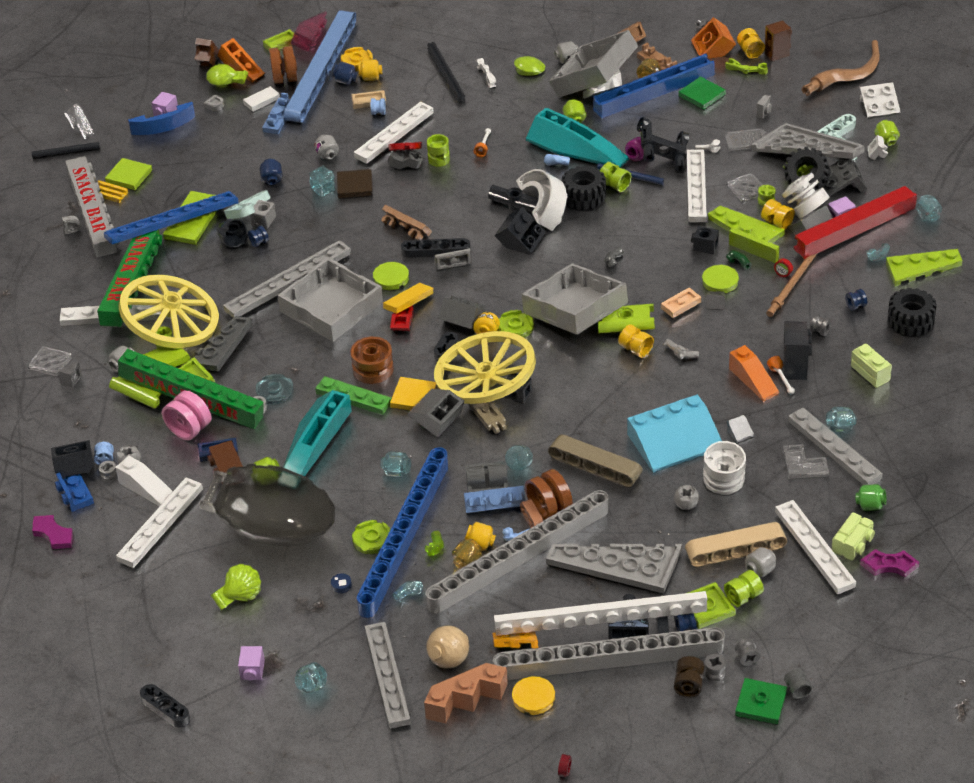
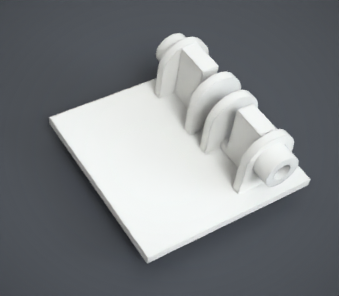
[859,82,901,118]

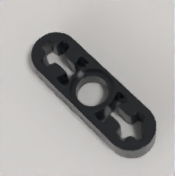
[140,684,190,728]

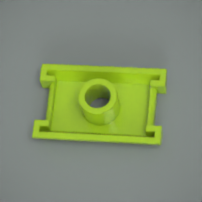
[598,304,655,333]
[109,376,162,409]

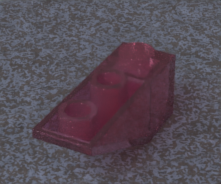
[291,11,328,51]

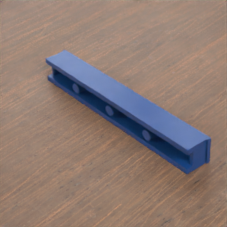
[593,54,715,119]

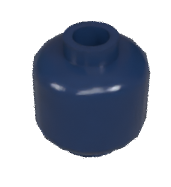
[332,62,358,85]
[259,159,283,185]

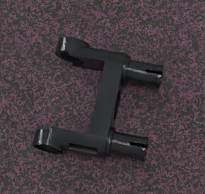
[637,117,689,173]

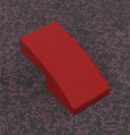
[390,305,413,331]

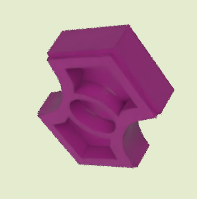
[32,515,73,549]
[860,549,920,577]

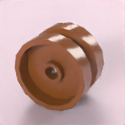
[269,45,297,85]
[350,336,394,384]
[525,469,573,520]

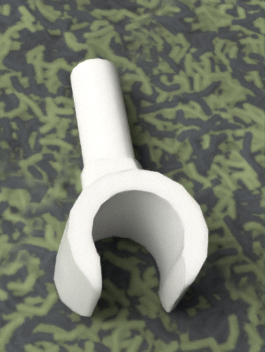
[696,139,721,153]

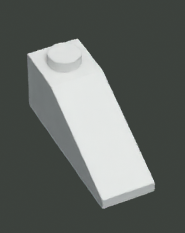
[116,456,173,506]

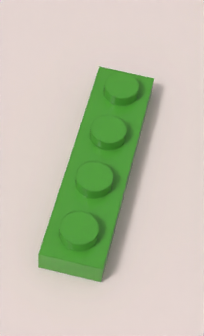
[315,376,391,415]

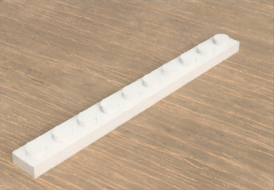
[494,591,707,636]

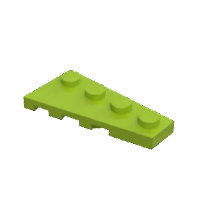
[708,205,785,243]
[886,249,963,286]

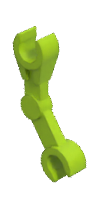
[725,58,768,75]

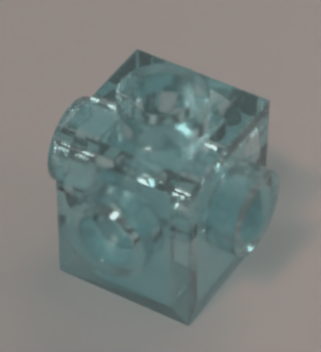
[309,165,335,197]

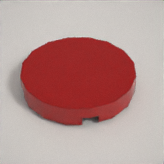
[388,142,422,151]

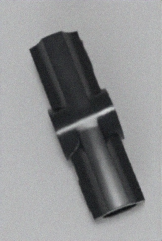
[488,185,538,212]

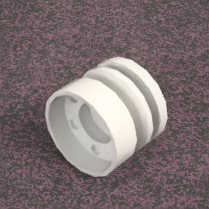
[782,172,830,219]
[703,441,746,495]

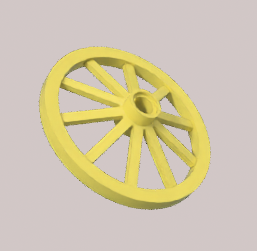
[119,275,219,348]
[434,331,536,404]

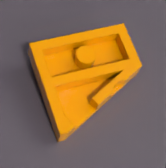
[492,631,538,648]

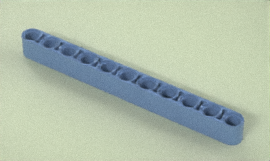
[284,10,356,123]

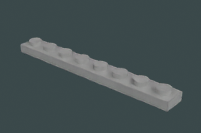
[223,240,351,318]

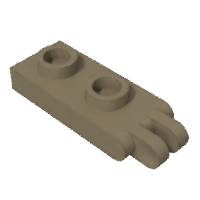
[468,401,507,434]

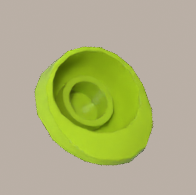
[514,56,545,76]

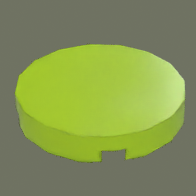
[373,262,409,290]
[702,265,739,293]
[498,310,534,338]
[352,520,391,555]

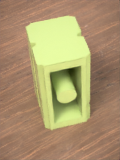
[851,344,892,388]
[831,513,875,560]

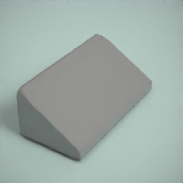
[434,249,472,270]

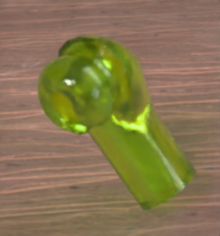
[425,531,444,556]

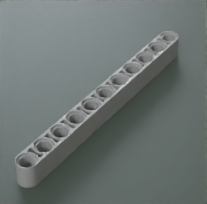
[426,490,609,613]
[493,627,725,680]

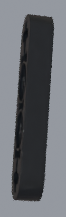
[401,238,471,258]

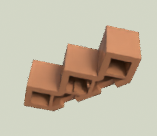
[424,663,508,724]

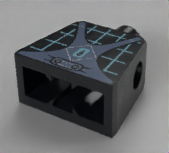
[608,594,649,640]

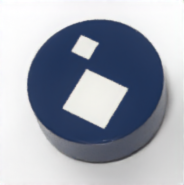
[331,573,352,594]

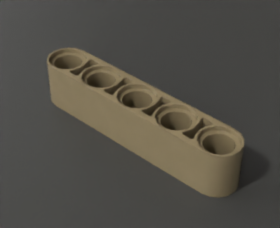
[548,434,642,487]

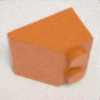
[691,17,736,59]

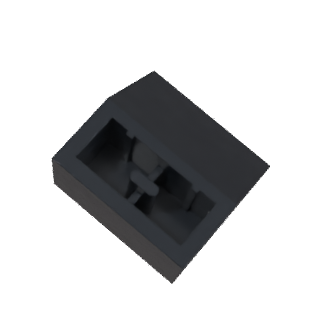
[494,206,546,255]

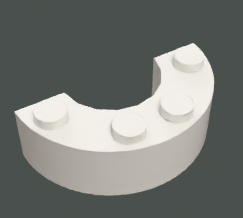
[516,169,567,231]

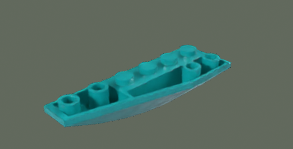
[526,108,629,167]
[278,390,352,488]

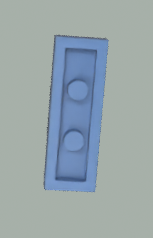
[262,93,290,134]
[464,486,525,513]

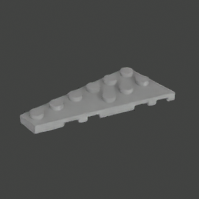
[751,123,865,159]
[546,544,683,594]

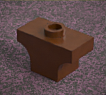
[194,38,220,67]

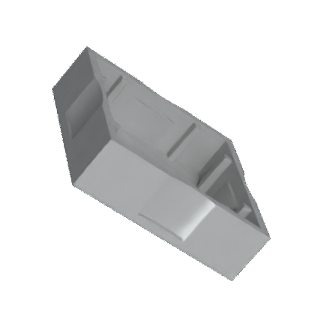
[548,30,638,97]
[278,257,383,342]
[521,263,628,334]

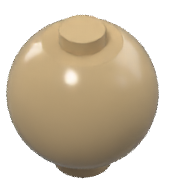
[426,626,469,668]

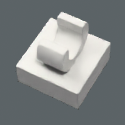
[868,135,888,160]

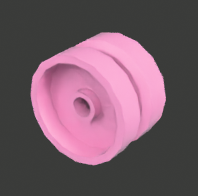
[161,390,212,441]

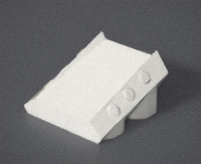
[583,69,622,99]

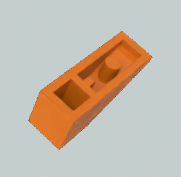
[217,38,265,83]
[729,345,779,402]

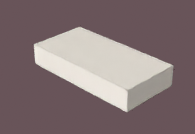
[243,86,280,112]

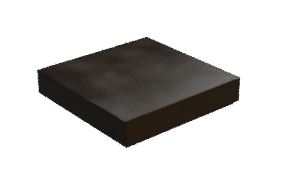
[337,169,373,198]

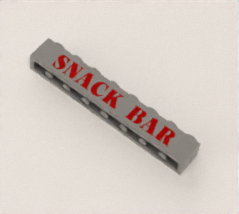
[65,156,119,258]

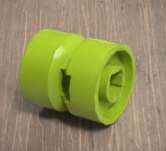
[427,134,450,167]
[600,162,632,192]
[724,570,764,607]

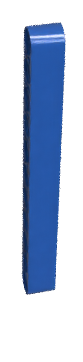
[357,447,448,618]

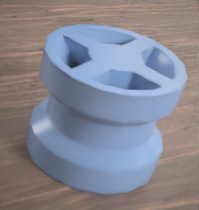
[371,98,386,115]
[94,442,114,465]

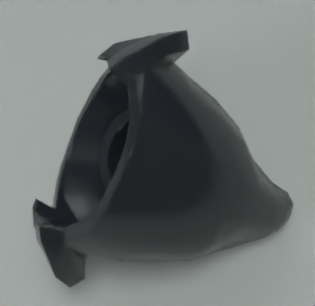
[216,219,248,247]

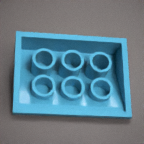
[627,394,722,473]

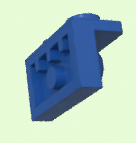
[54,472,94,512]

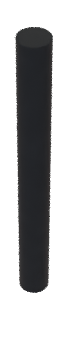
[31,142,100,158]

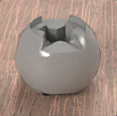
[116,445,141,464]
[674,485,699,510]

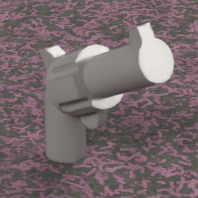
[663,339,699,360]

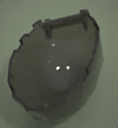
[199,464,335,547]

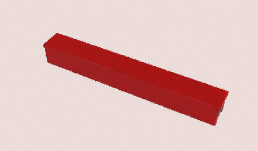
[794,186,917,259]

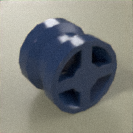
[248,226,269,247]
[845,289,868,311]
[674,613,697,632]

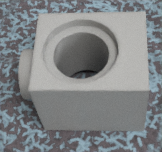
[250,200,276,229]

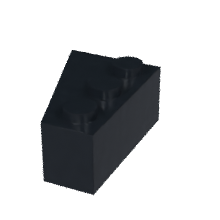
[784,321,812,380]

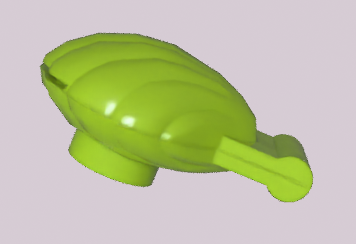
[206,64,248,88]
[210,564,261,610]

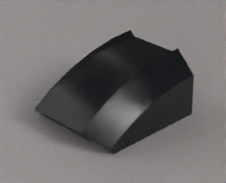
[51,440,94,479]

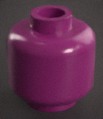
[625,137,644,162]

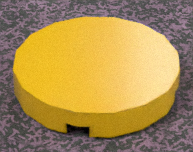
[341,47,373,71]
[512,676,555,715]

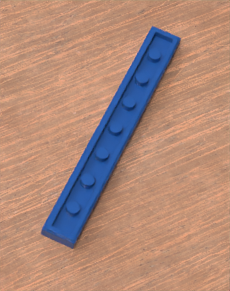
[104,191,238,244]

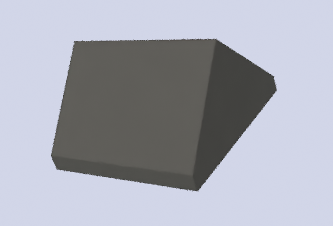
[787,205,833,235]

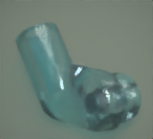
[866,244,890,261]
[392,581,423,601]

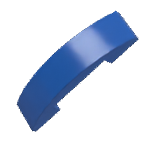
[128,102,195,135]

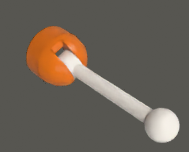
[473,128,491,157]
[767,356,795,395]

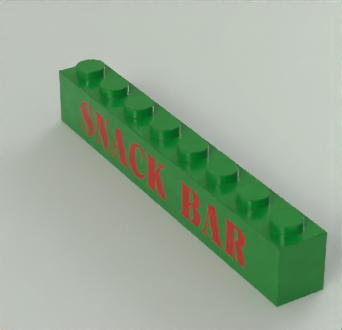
[97,229,162,327]
[118,349,264,430]

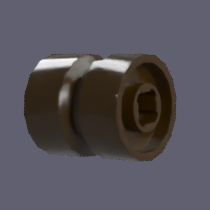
[674,656,705,698]

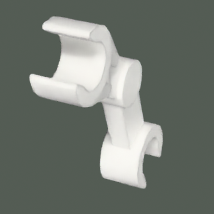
[475,58,496,88]

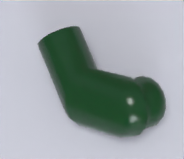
[726,250,752,270]

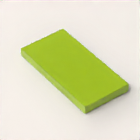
[163,191,218,245]

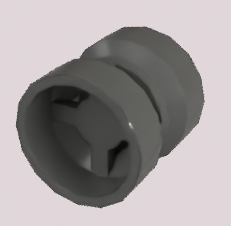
[784,668,813,699]

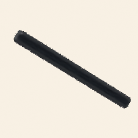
[427,42,466,102]

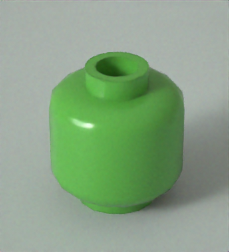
[855,484,887,511]

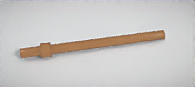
[766,253,818,317]

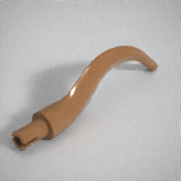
[802,40,879,96]

